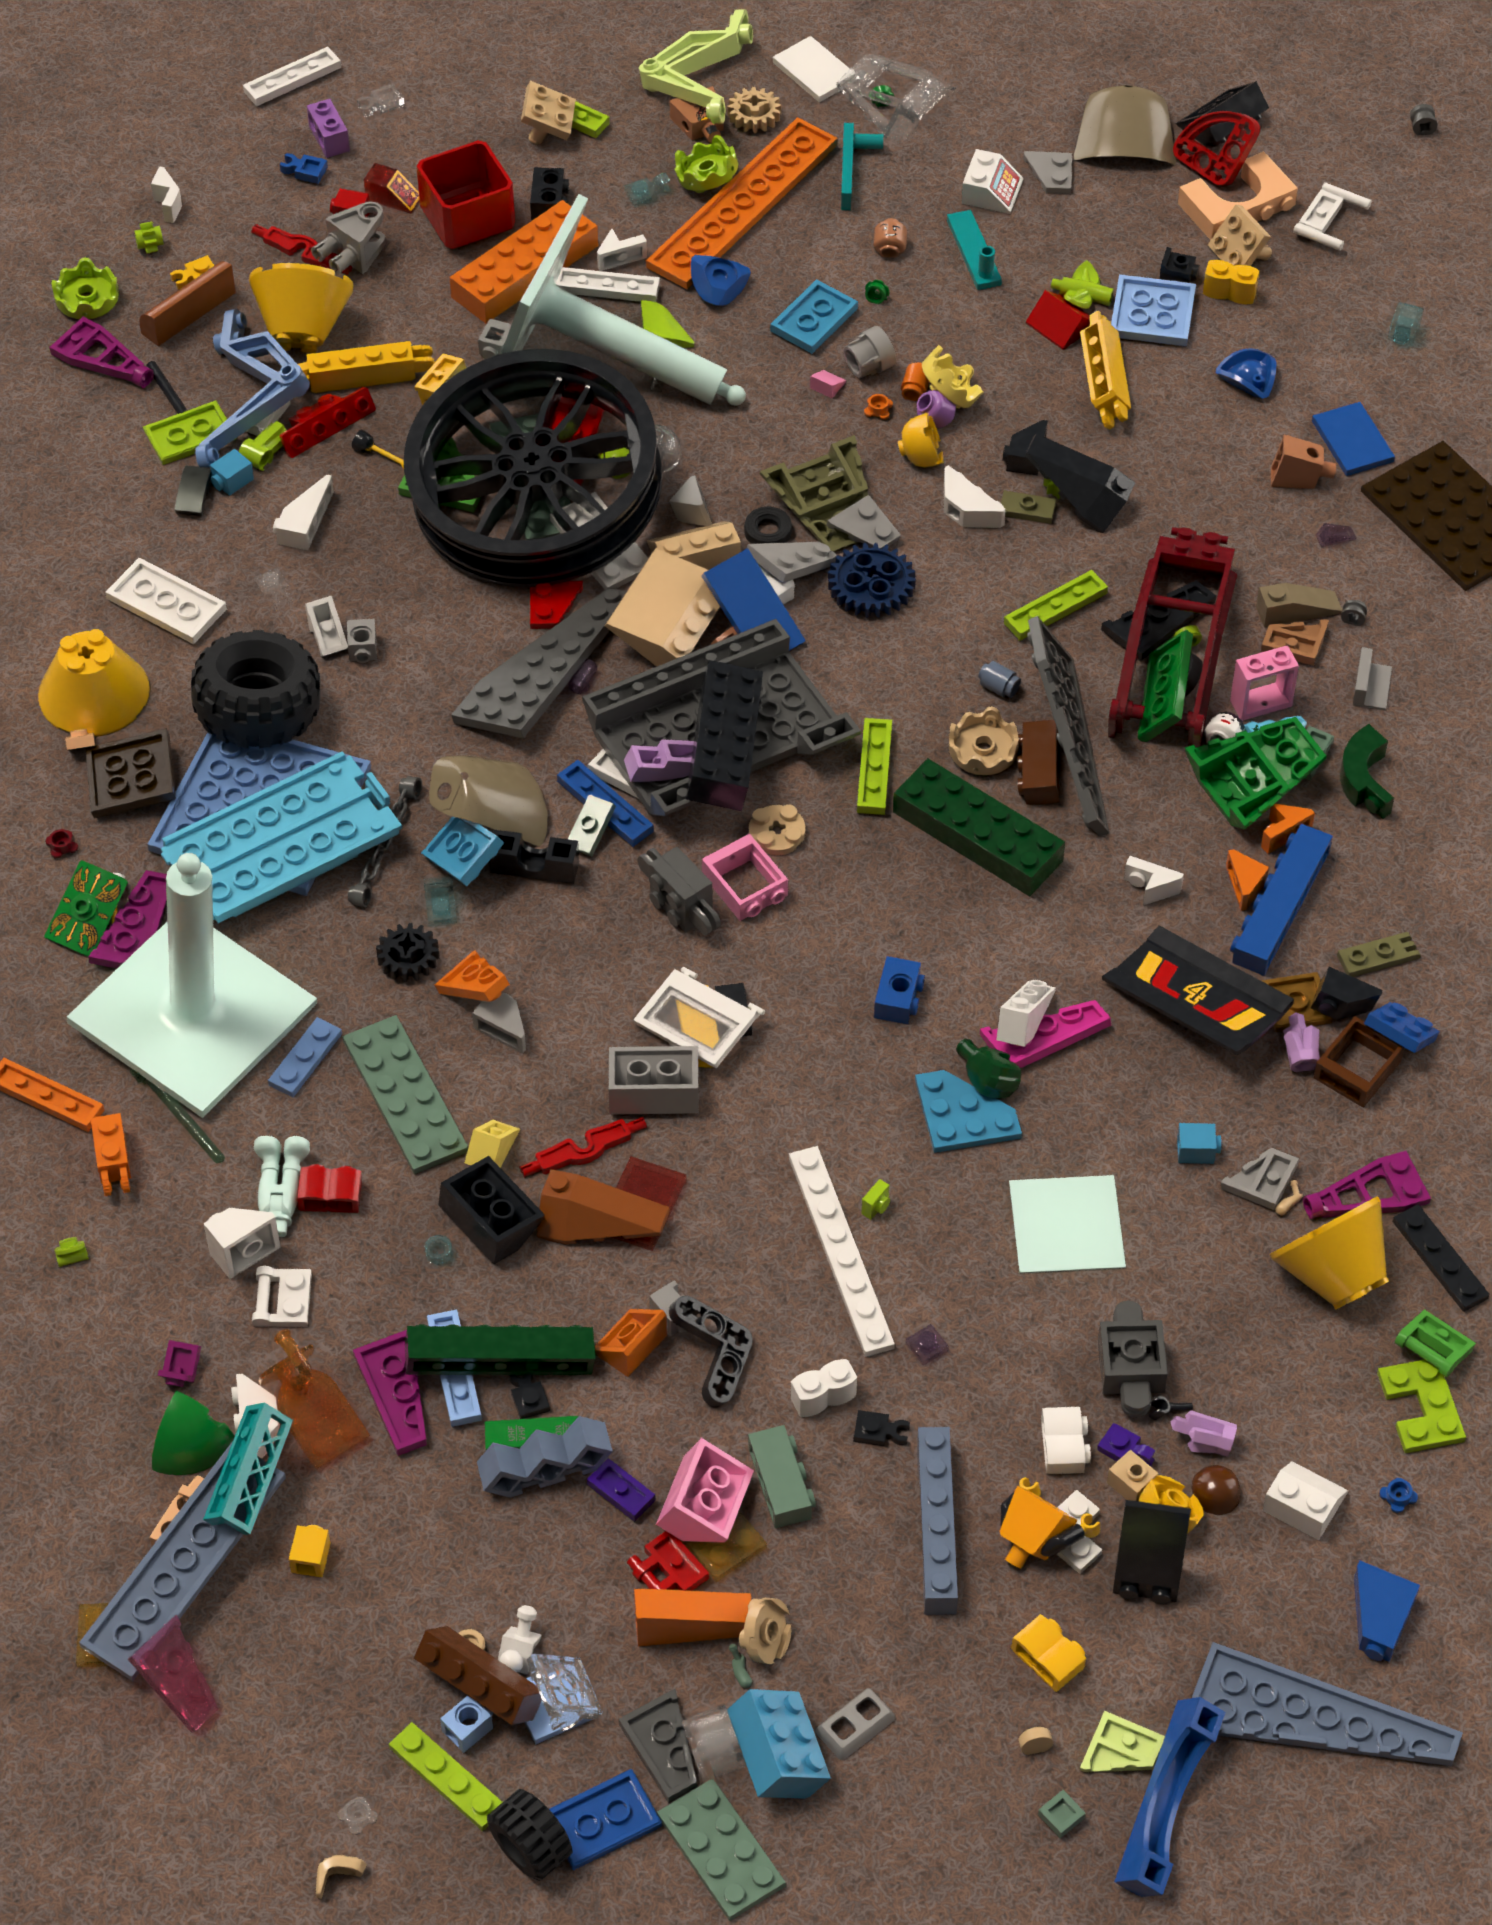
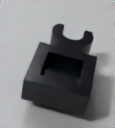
[509,1374,550,1419]
[853,1410,910,1446]

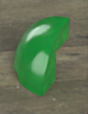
[152,1391,235,1475]

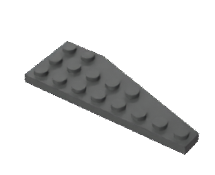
[451,588,627,738]
[1027,616,1109,836]

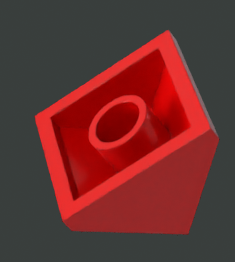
[1026,290,1090,350]

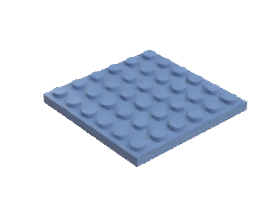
[147,733,371,896]

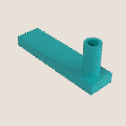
[841,123,884,210]
[947,210,1002,290]

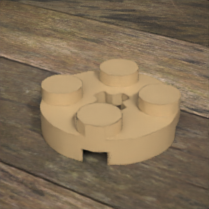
[749,805,805,856]
[739,1598,791,1664]

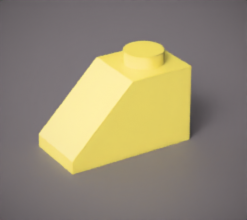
[464,1120,520,1168]

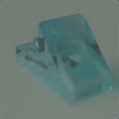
[423,876,457,927]

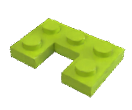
[1377,1360,1466,1453]

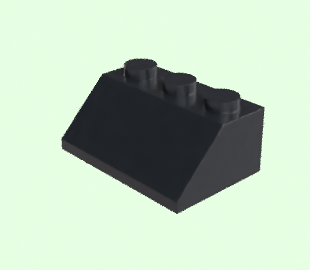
[1175,81,1269,147]
[438,1156,545,1264]

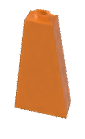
[634,1589,751,1647]

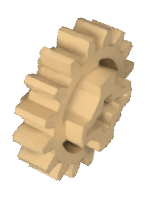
[728,87,781,133]

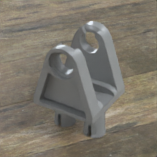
[311,202,386,274]

